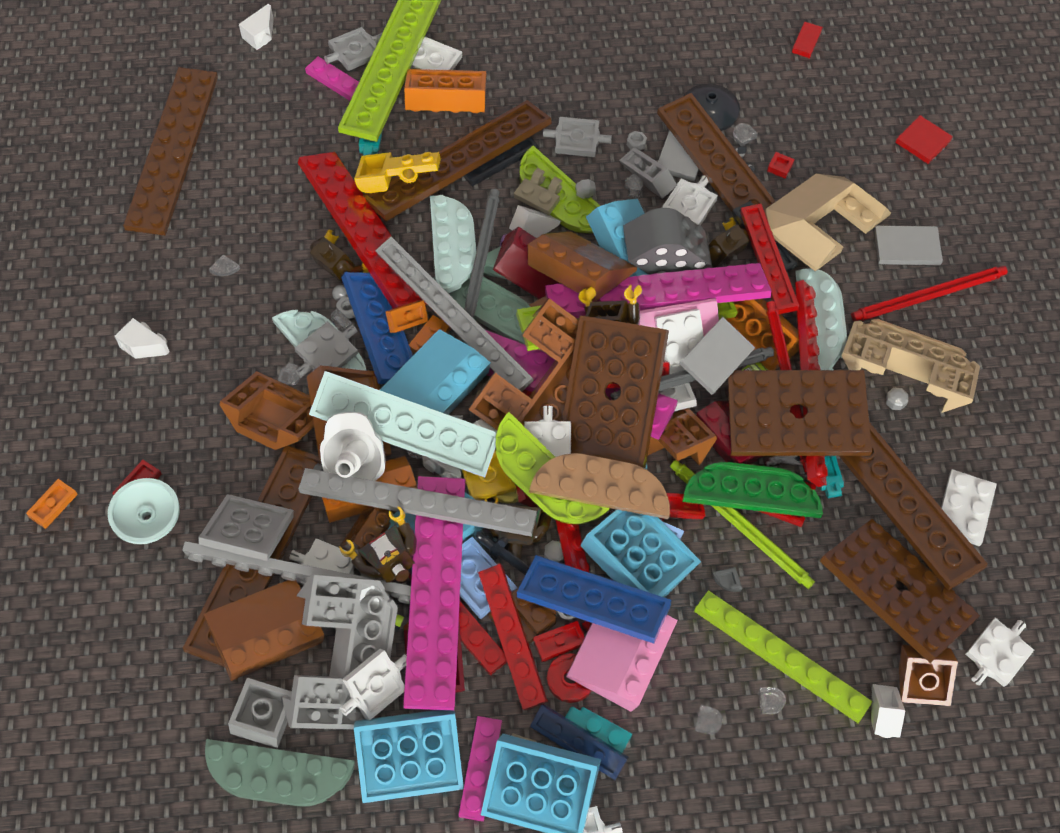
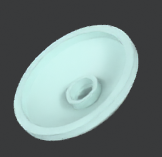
[108,478,180,544]

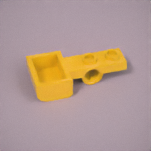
[354,152,441,193]

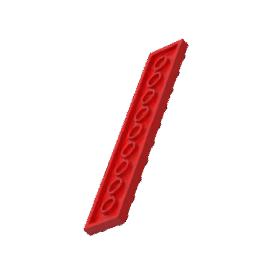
[298,152,427,309]

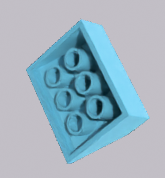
[586,199,649,277]
[380,329,491,415]
[580,510,701,597]
[354,710,464,803]
[481,734,601,833]

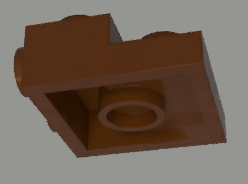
[338,507,391,555]
[488,588,556,644]

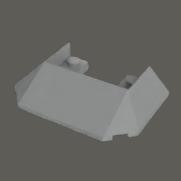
[282,574,398,729]

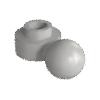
[332,285,355,319]

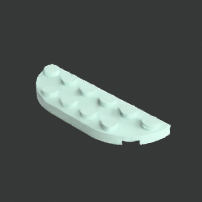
[430,195,476,294]
[795,268,847,370]
[272,310,366,370]

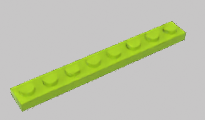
[694,590,873,723]

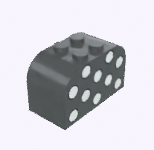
[623,208,713,275]

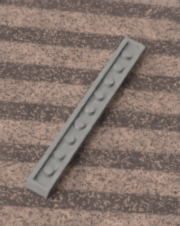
[375,237,534,392]
[299,468,537,537]
[182,541,411,604]

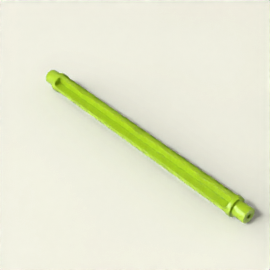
[670,460,815,589]

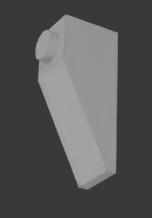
[619,147,677,199]

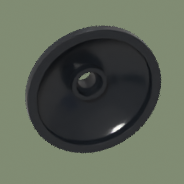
[684,84,740,131]

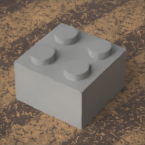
[228,678,292,748]

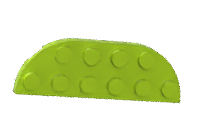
[520,146,600,233]
[496,412,609,524]

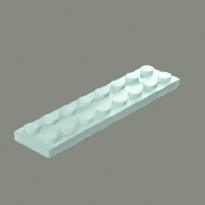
[309,371,497,478]

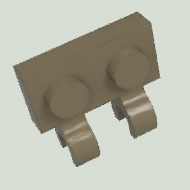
[514,168,562,215]

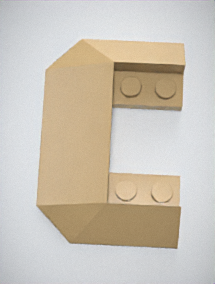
[765,174,891,271]
[842,319,980,413]

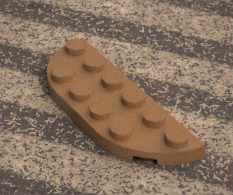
[529,453,670,519]

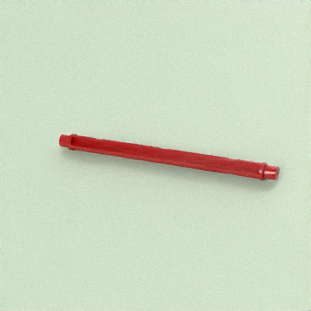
[851,265,1008,322]
[766,301,807,472]

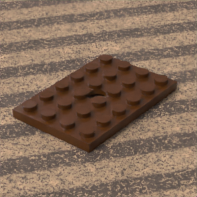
[562,315,669,468]
[727,370,872,456]
[820,519,980,663]

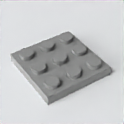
[199,494,294,561]

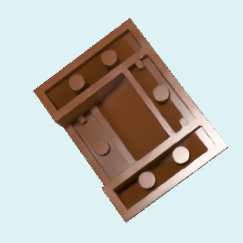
[220,371,314,450]

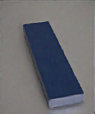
[530,704,629,780]

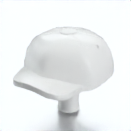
[320,412,386,481]

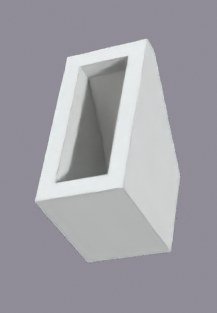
[239,4,274,50]
[509,205,561,238]
[871,684,905,738]

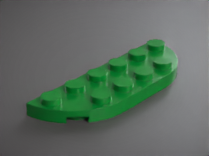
[682,462,823,518]

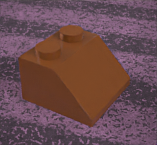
[899,645,958,706]

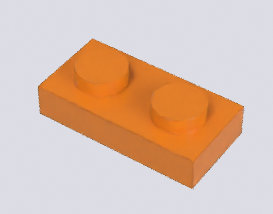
[385,300,428,333]
[409,315,451,353]
[26,479,78,529]

